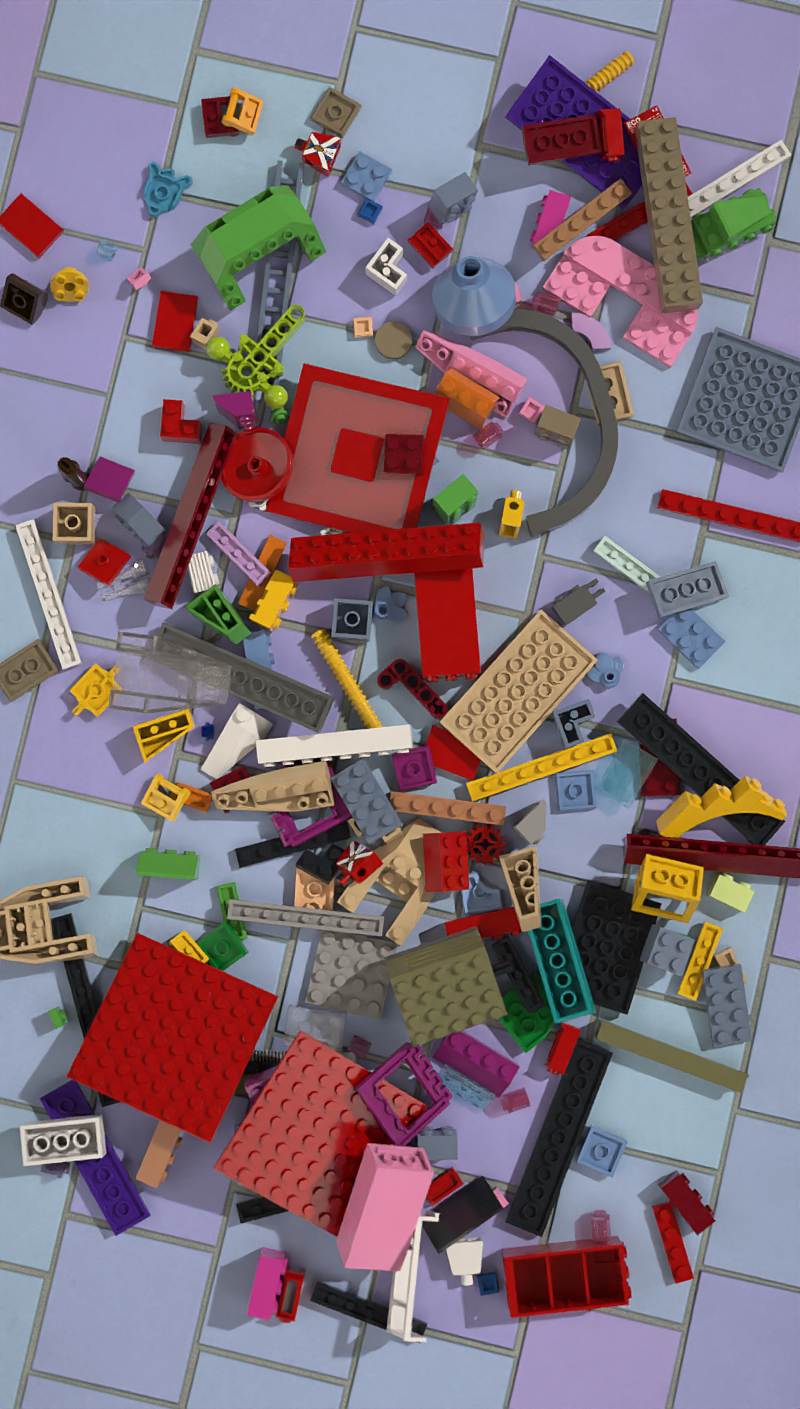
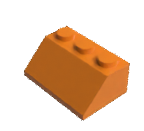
[435,368,500,430]

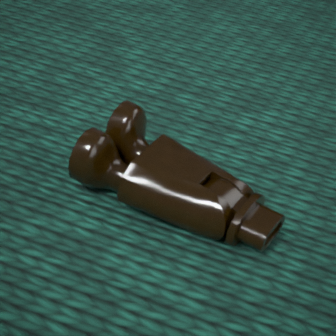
[57,457,90,491]

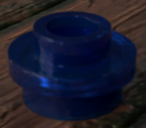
[201,722,214,741]

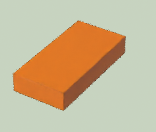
[172,782,213,813]

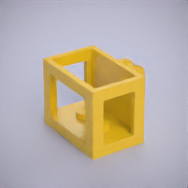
[631,854,704,923]

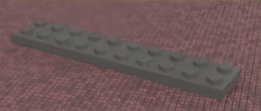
[148,623,335,733]

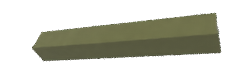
[594,1019,749,1093]

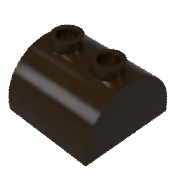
[0,273,48,325]

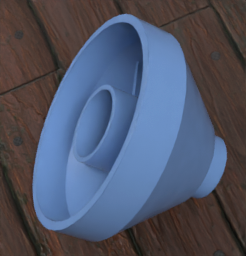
[432,256,516,336]

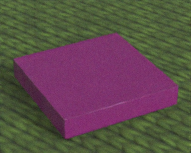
[84,456,135,503]
[391,745,437,791]

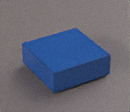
[358,198,383,224]
[477,1271,500,1296]

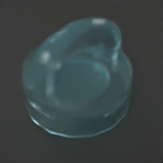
[97,240,117,261]

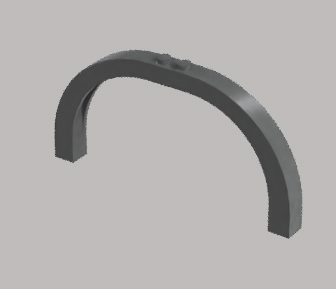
[471,309,618,537]

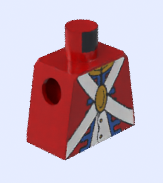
[294,132,342,177]
[335,840,384,887]

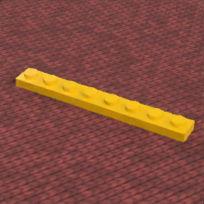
[466,733,617,802]

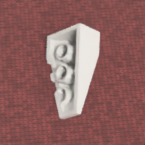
[201,703,274,779]

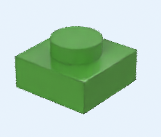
[48,1006,67,1029]

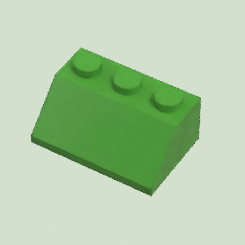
[136,848,200,880]

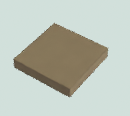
[310,87,362,139]

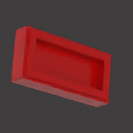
[426,1167,464,1206]

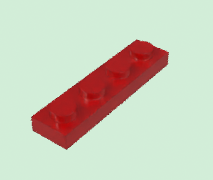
[652,1201,694,1284]

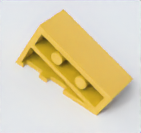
[249,569,299,632]
[133,707,195,763]

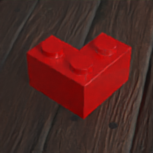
[160,399,202,444]

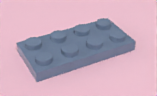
[646,561,729,618]
[330,758,403,845]
[702,964,752,1047]

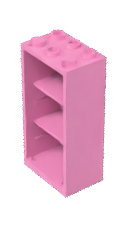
[336,1143,434,1271]

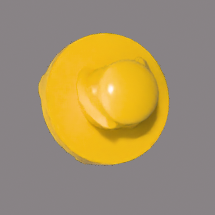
[50,267,89,302]

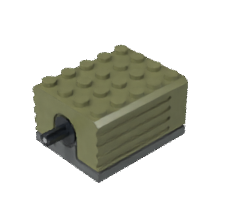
[384,926,513,1047]

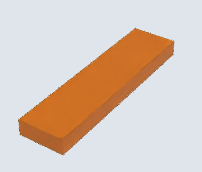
[238,535,287,612]

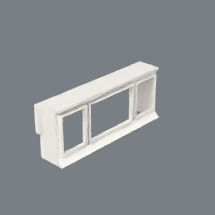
[387,1210,439,1342]

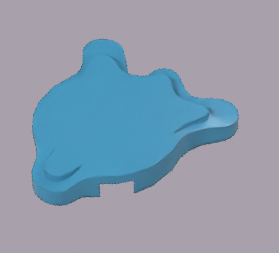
[144,162,193,217]

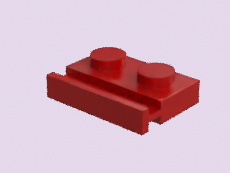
[408,222,453,269]

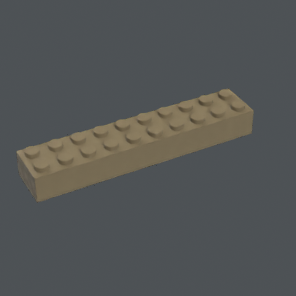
[635,117,703,314]

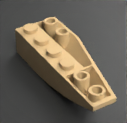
[211,761,334,812]

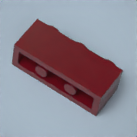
[658,1170,715,1236]

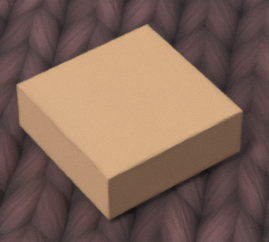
[353,317,373,338]

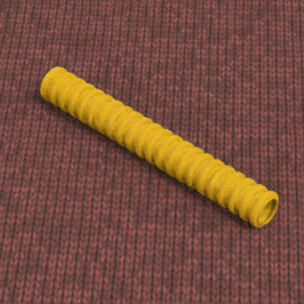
[586,51,634,92]
[311,629,384,729]

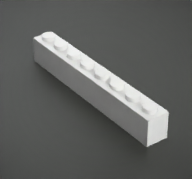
[256,724,413,767]

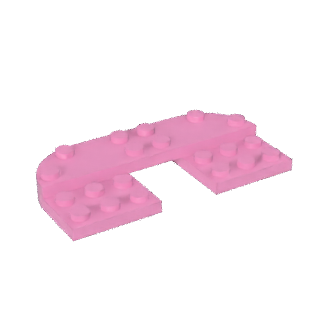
[542,236,698,368]

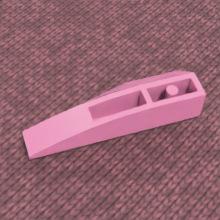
[415,330,528,418]

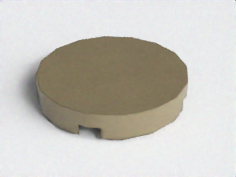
[375,321,412,359]

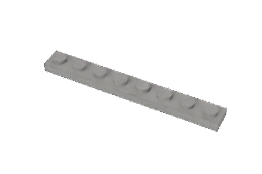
[227,899,384,936]

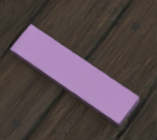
[205,521,272,587]

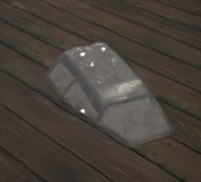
[108,631,232,713]

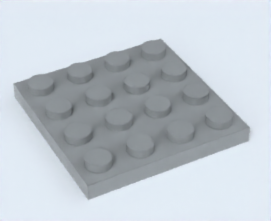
[305,930,398,1020]

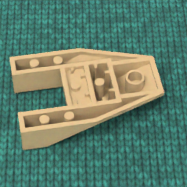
[337,817,441,946]
[0,876,98,964]

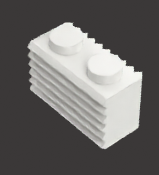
[187,551,220,595]

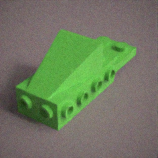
[691,188,776,261]

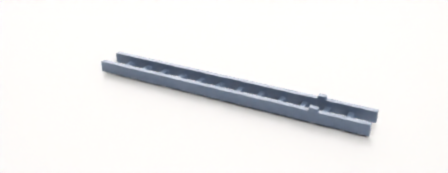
[254,160,304,401]

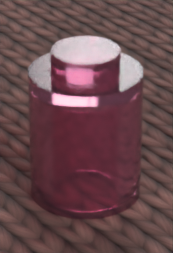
[531,292,560,316]
[473,421,503,450]
[500,1087,531,1114]
[590,1210,611,1241]

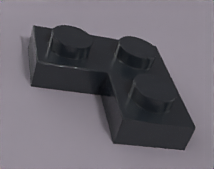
[296,843,345,885]

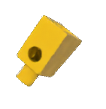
[498,490,525,539]

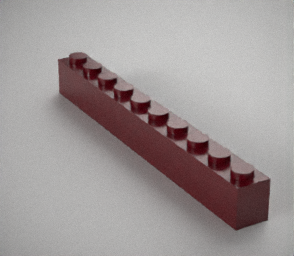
[144,423,237,609]
[623,833,800,879]

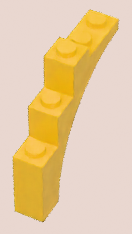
[656,776,788,838]

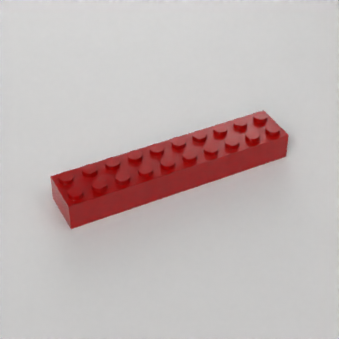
[288,522,484,582]

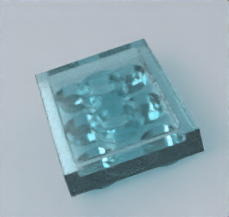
[596,739,658,809]

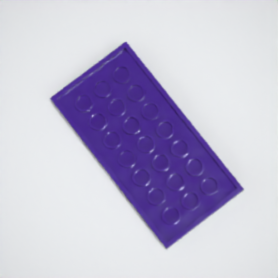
[505,55,642,210]

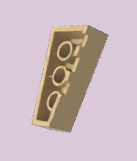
[499,846,541,932]

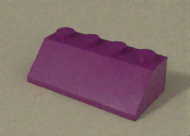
[432,1030,520,1098]

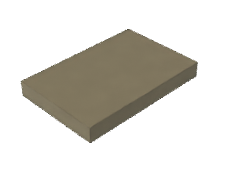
[0,639,60,702]

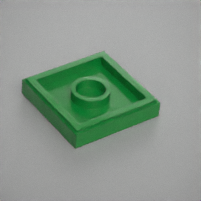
[196,921,249,971]

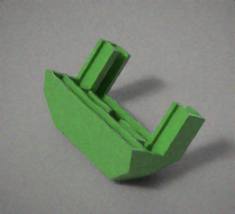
[190,185,326,311]

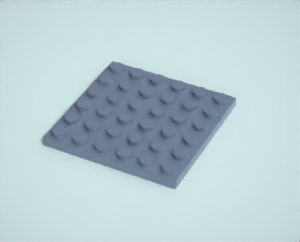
[676,327,800,473]

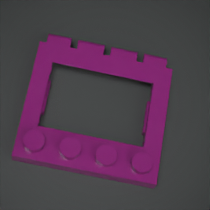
[267,758,353,848]
[355,1042,452,1147]

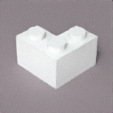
[365,238,407,296]

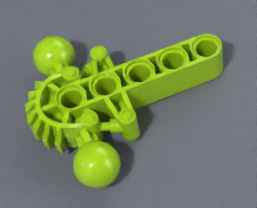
[206,304,306,409]

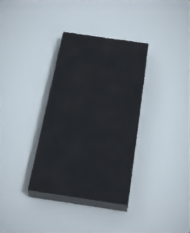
[422,1176,504,1254]

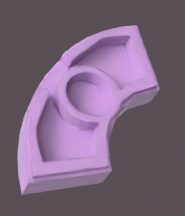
[571,313,612,350]

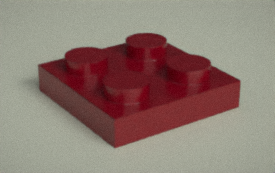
[384,434,424,474]

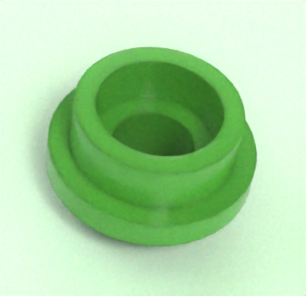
[270,407,289,424]

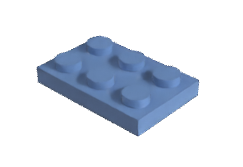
[657,609,726,669]

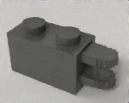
[551,578,606,627]

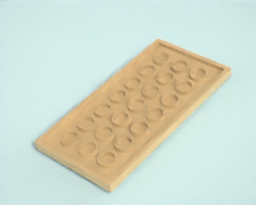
[439,610,598,774]

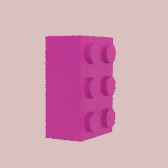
[247,1247,288,1321]

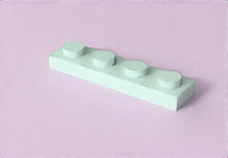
[593,536,660,594]

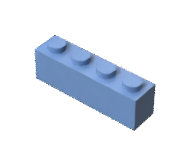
[243,630,275,711]

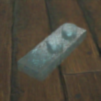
[438,1064,495,1112]

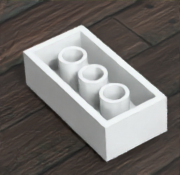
[20,1114,106,1166]

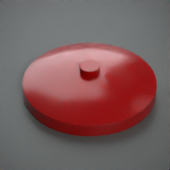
[221,427,293,502]

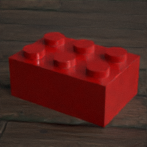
[423,831,469,892]

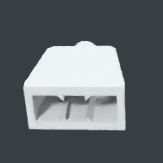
[446,1237,483,1286]

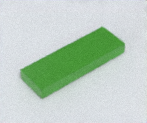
[216,882,248,940]

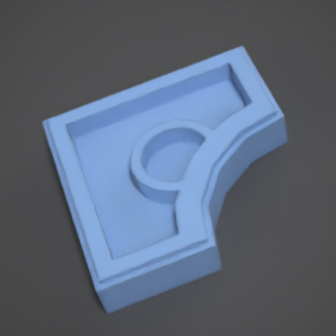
[461,873,502,914]

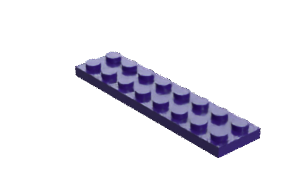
[39,1080,151,1236]

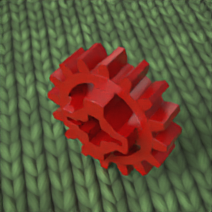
[466,823,506,865]

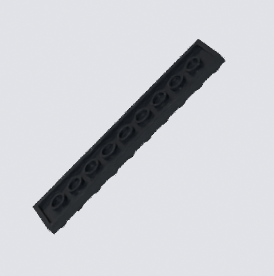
[616,693,786,845]
[505,1039,613,1237]

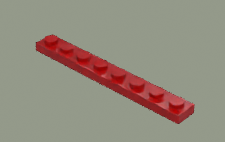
[657,489,800,543]

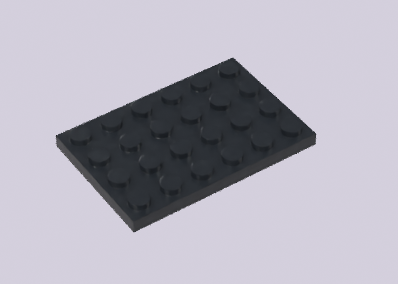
[572,880,662,1015]

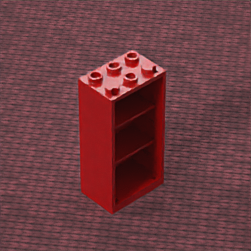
[414,569,481,683]
[502,1236,632,1318]

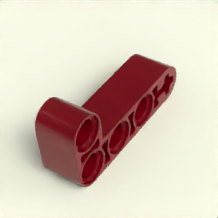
[377,659,447,719]

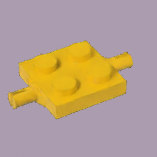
[69,663,125,717]

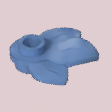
[373,586,408,622]
[586,653,624,688]

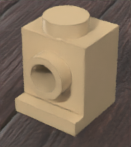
[190,318,220,350]

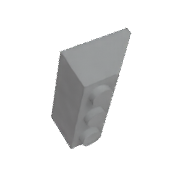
[511,800,546,844]

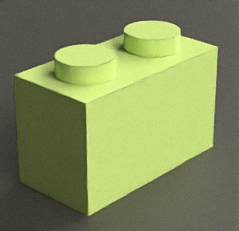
[707,873,755,913]

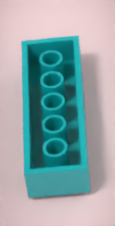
[528,898,596,1024]

